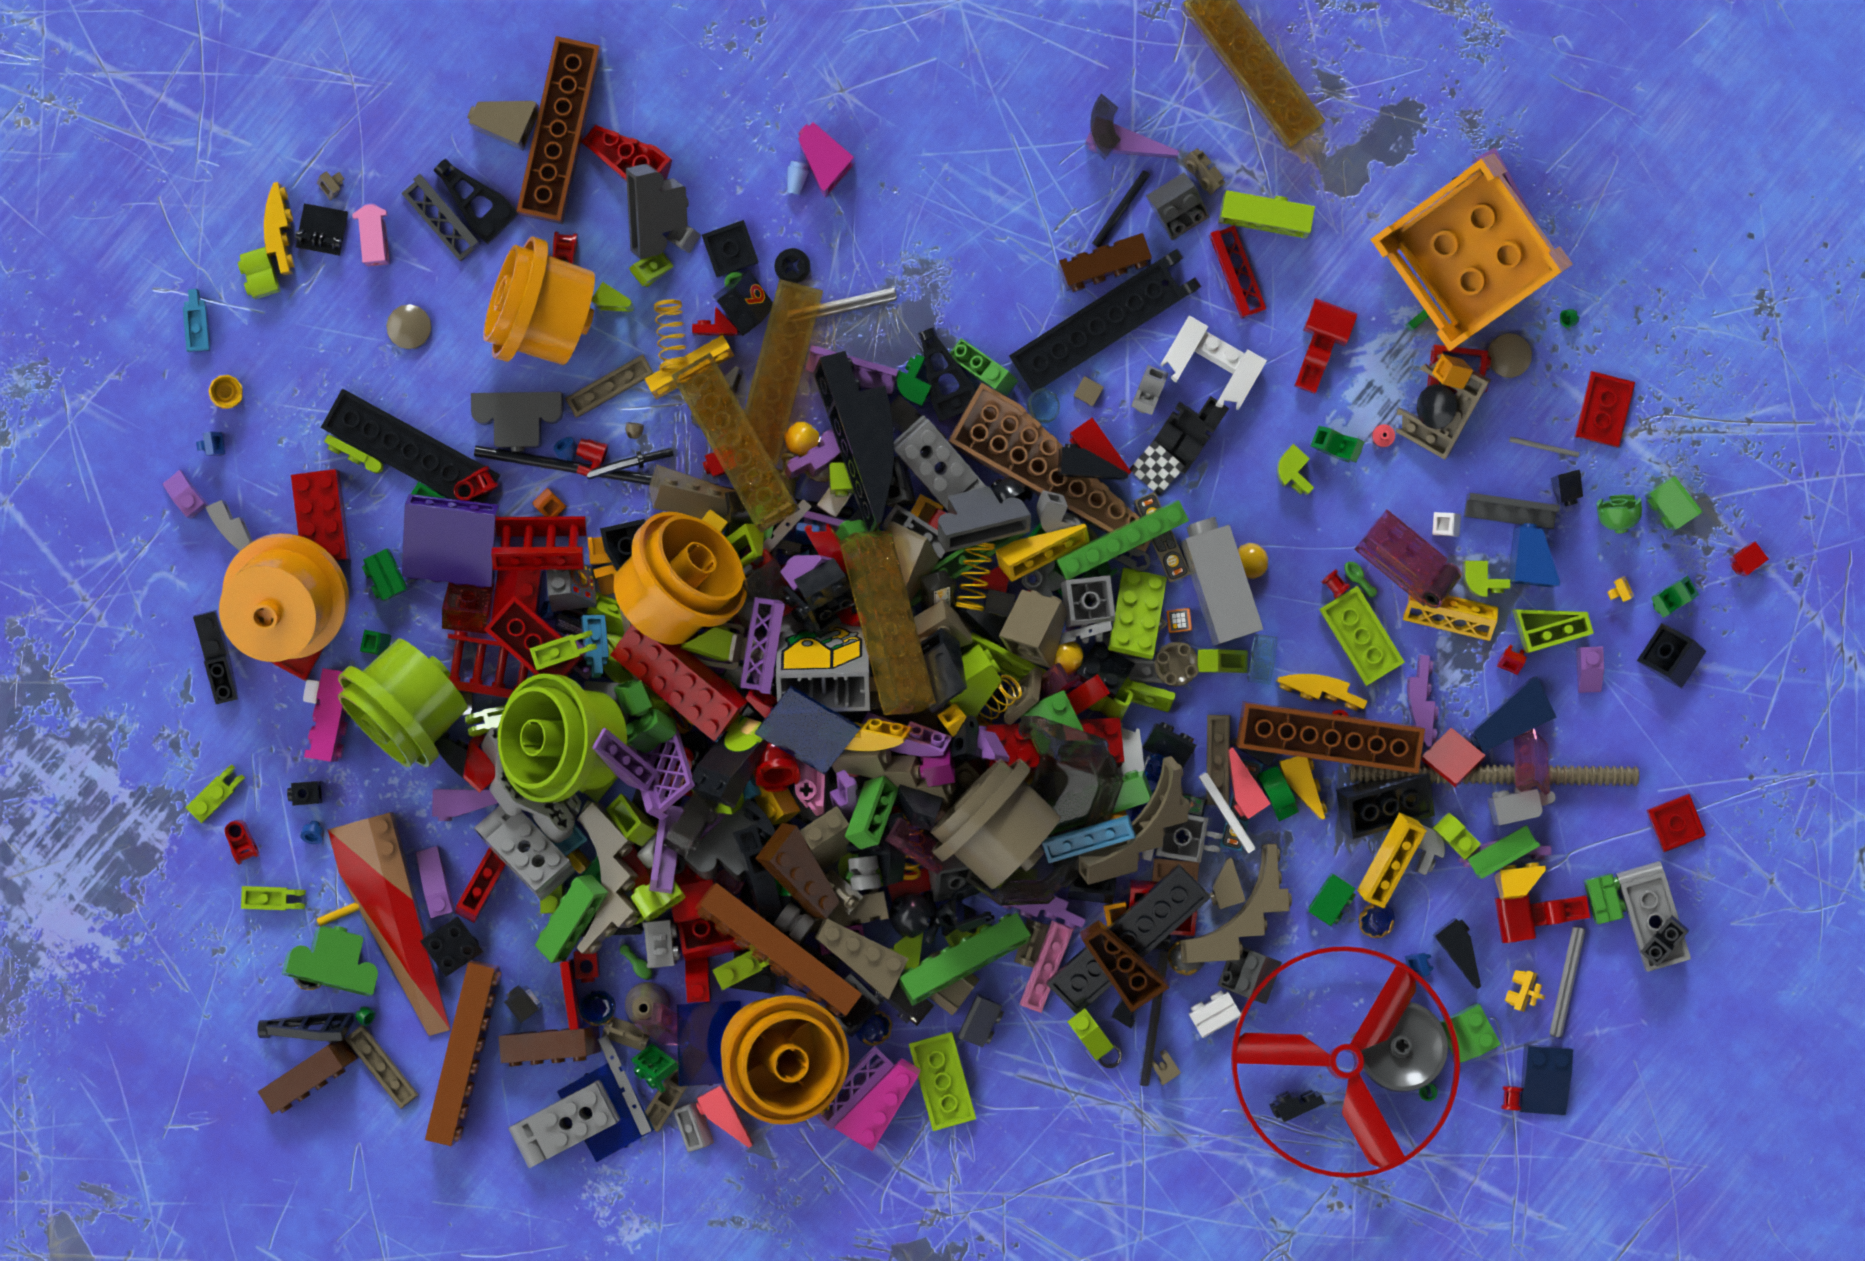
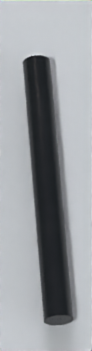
[1092,170,1150,248]

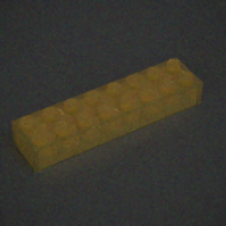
[1181,0,1326,152]
[733,279,824,467]
[671,353,801,532]
[839,531,936,715]

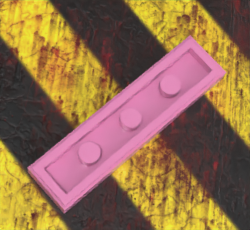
[1019,920,1074,1013]

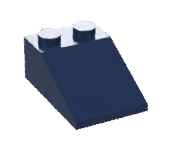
[1520,1044,1573,1115]

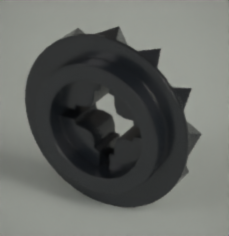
[774,248,810,284]

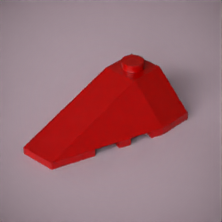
[582,125,673,182]

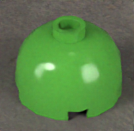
[1596,494,1642,534]

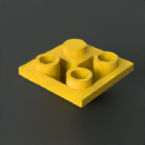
[1494,862,1546,900]

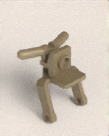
[699,622,767,677]

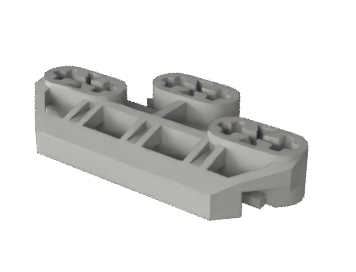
[481,727,581,843]

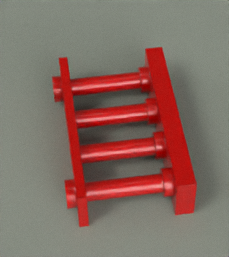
[491,516,587,570]
[448,630,528,698]

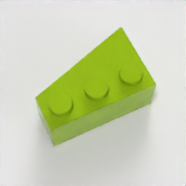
[1512,609,1594,653]

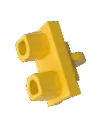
[1505,970,1545,1012]

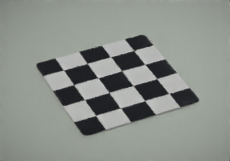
[1130,441,1184,495]

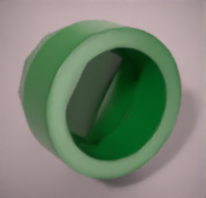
[1560,309,1580,328]
[355,1006,376,1026]
[1419,1083,1438,1101]

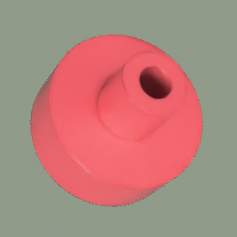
[1372,424,1395,447]

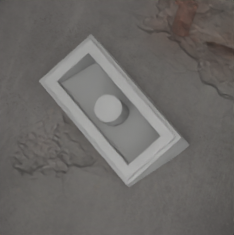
[673,1101,714,1152]

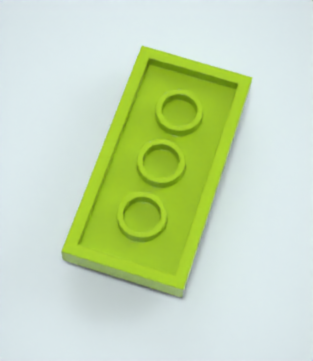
[1108,567,1167,660]
[1318,586,1405,686]
[909,1031,976,1131]

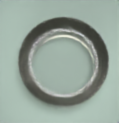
[1098,1043,1122,1068]

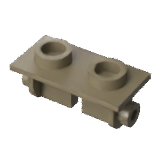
[1183,148,1226,196]
[823,869,864,915]
[1014,919,1049,968]
[602,1015,652,1051]

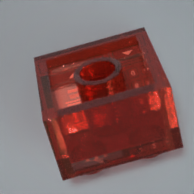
[442,582,494,634]

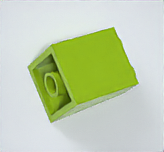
[950,644,1002,718]

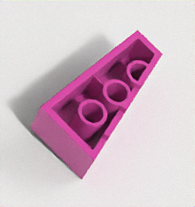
[304,668,348,762]
[834,1058,921,1151]

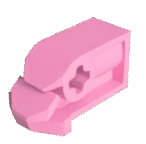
[352,204,390,266]
[795,755,827,817]

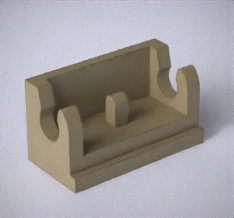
[1151,1049,1181,1086]

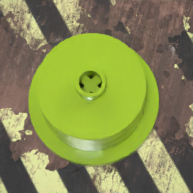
[338,638,468,767]
[498,674,627,803]

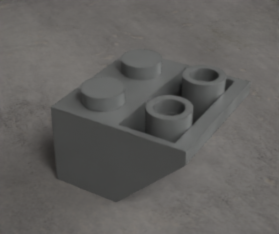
[1146,172,1210,240]
[1218,947,1282,1004]

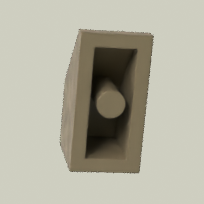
[1209,857,1246,909]

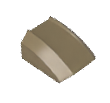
[929,950,980,1016]

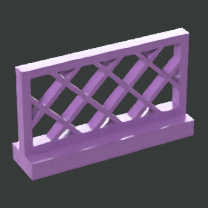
[628,720,695,820]

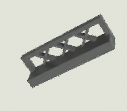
[402,174,481,262]
[1464,493,1560,529]

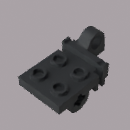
[1153,396,1229,474]

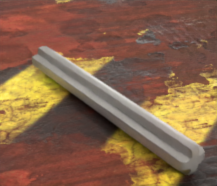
[787,288,897,324]
[1549,927,1585,1037]

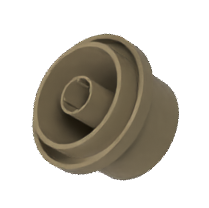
[931,758,1061,889]

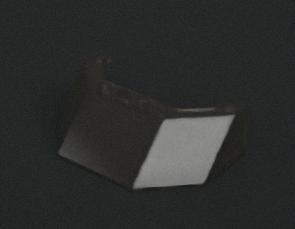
[966,716,1124,906]

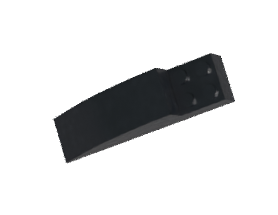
[813,351,894,538]

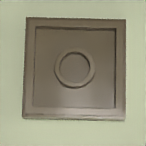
[1004,666,1043,725]

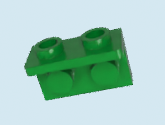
[631,1043,679,1093]

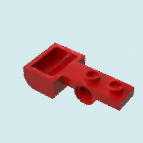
[1294,298,1357,394]
[1494,893,1590,943]

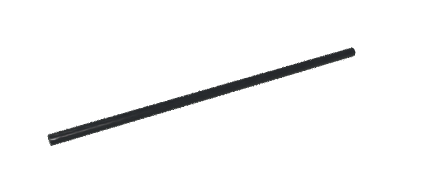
[474,445,853,518]

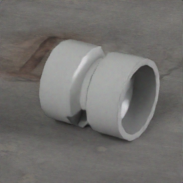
[848,855,881,891]
[774,902,816,944]

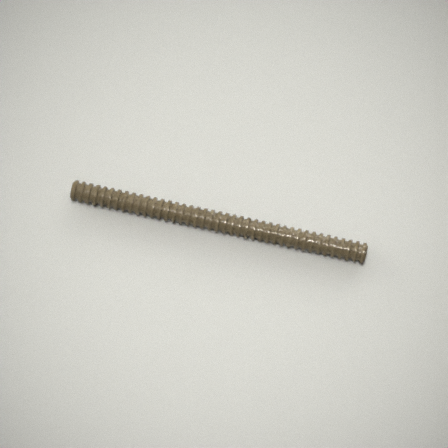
[1350,764,1639,786]

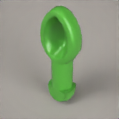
[1344,562,1377,598]
[619,944,653,980]

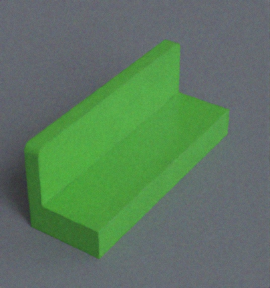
[1467,825,1541,879]

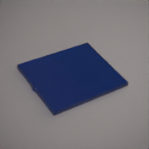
[755,685,861,775]
[677,1000,741,1086]
[557,1063,655,1162]

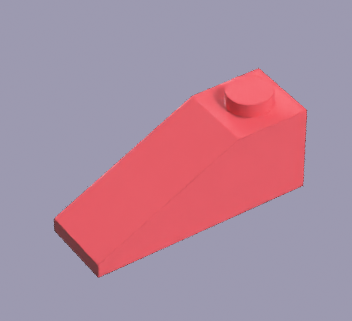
[1228,747,1271,819]
[696,1084,754,1148]

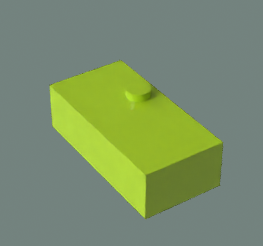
[1218,190,1315,239]

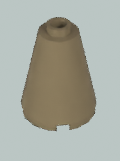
[625,982,670,1027]

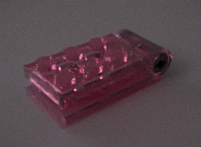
[1354,509,1462,608]

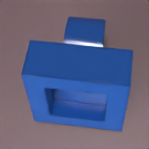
[196,432,225,456]
[794,518,820,545]
[1405,953,1434,977]

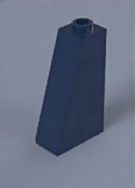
[1470,676,1556,752]

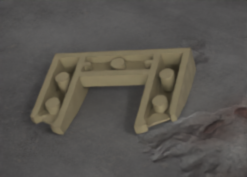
[1396,354,1491,460]

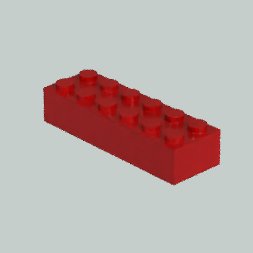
[610,624,748,742]
[985,718,1125,773]

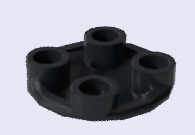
[1416,384,1460,429]

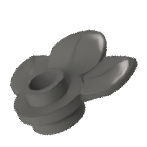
[1021,560,1065,598]

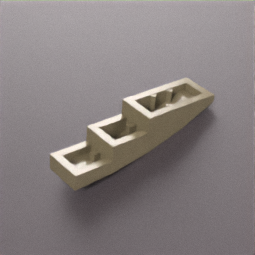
[644,1043,708,1132]

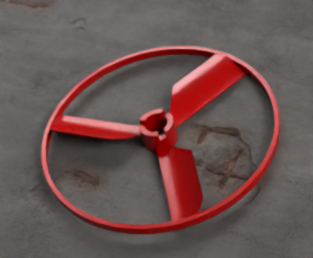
[1231,946,1460,1178]

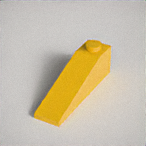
[995,524,1090,582]

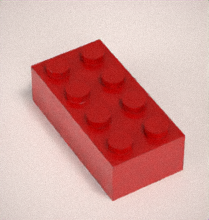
[291,469,351,562]
[484,595,584,677]

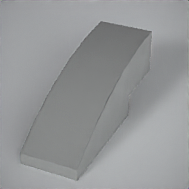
[205,500,253,551]

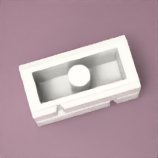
[1188,990,1241,1038]

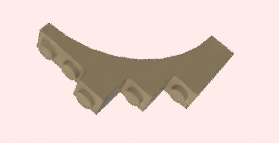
[828,741,955,821]
[1078,756,1190,885]
[576,802,640,954]
[1180,844,1292,963]

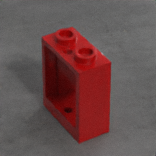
[1427,344,1491,395]

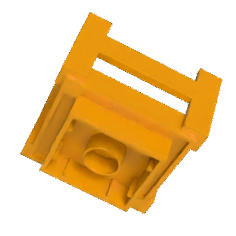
[1370,153,1573,351]

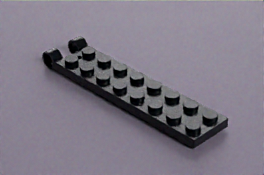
[1009,249,1202,394]

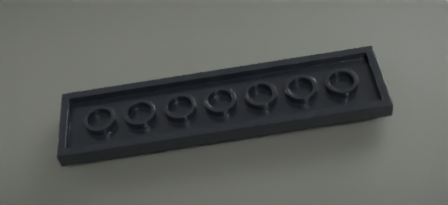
[321,388,501,503]
[1046,864,1211,1014]

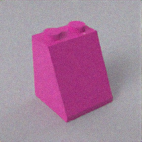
[798,122,855,197]

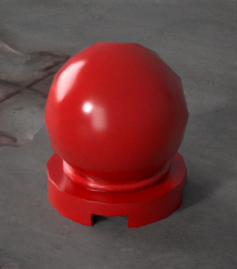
[755,733,801,792]

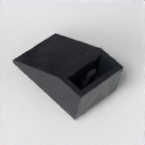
[907,628,967,713]

